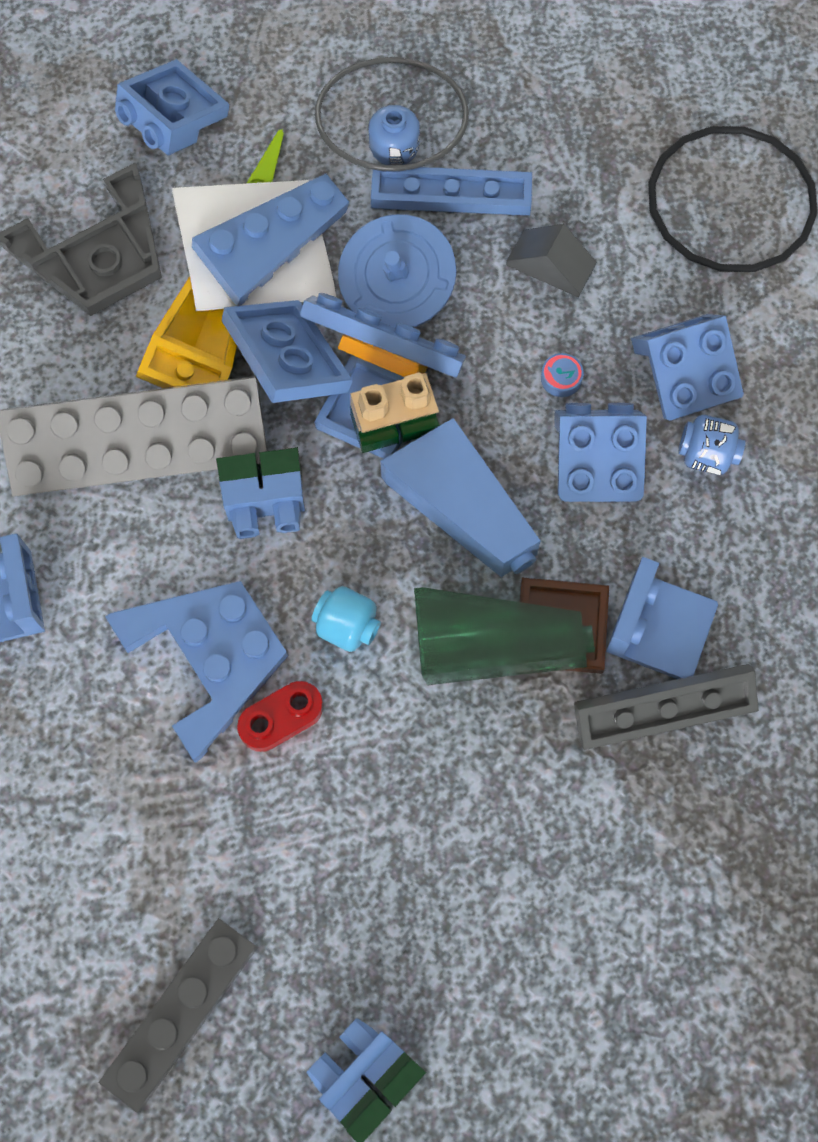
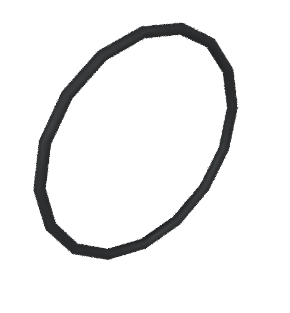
[648,126,818,272]

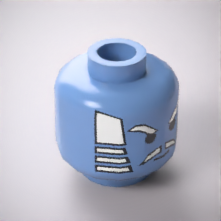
[369,105,420,165]
[678,415,746,475]

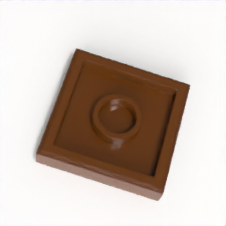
[514,577,609,674]

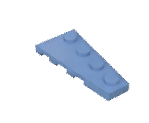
[192,174,349,306]

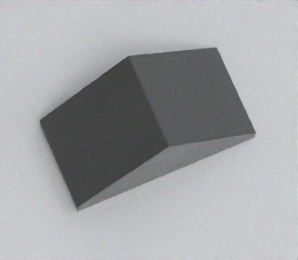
[506,224,596,298]

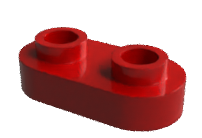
[237,681,323,752]

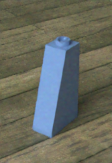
[381,418,541,577]

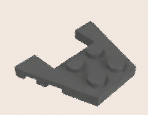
[0,163,162,316]

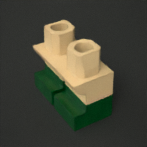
[350,372,440,453]

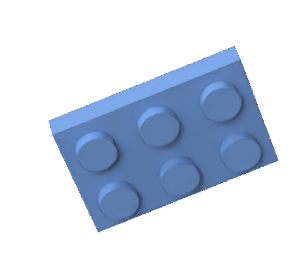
[221,300,353,403]

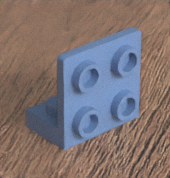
[631,314,744,421]
[0,533,45,642]
[606,557,718,679]

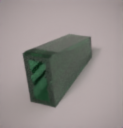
[414,587,595,685]

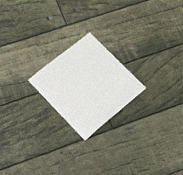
[172,180,337,311]

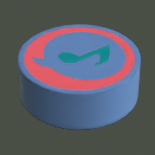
[541,353,584,397]

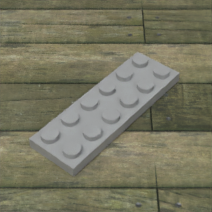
[0,376,267,497]

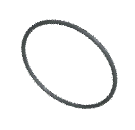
[315,57,469,171]

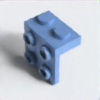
[554,403,647,502]

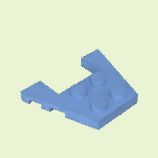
[105,581,288,763]

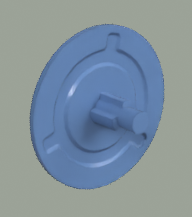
[338,214,456,328]

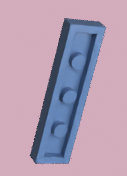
[371,167,532,216]
[299,293,466,378]

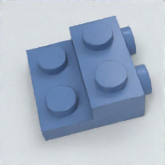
[115,59,230,156]

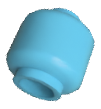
[312,586,381,652]

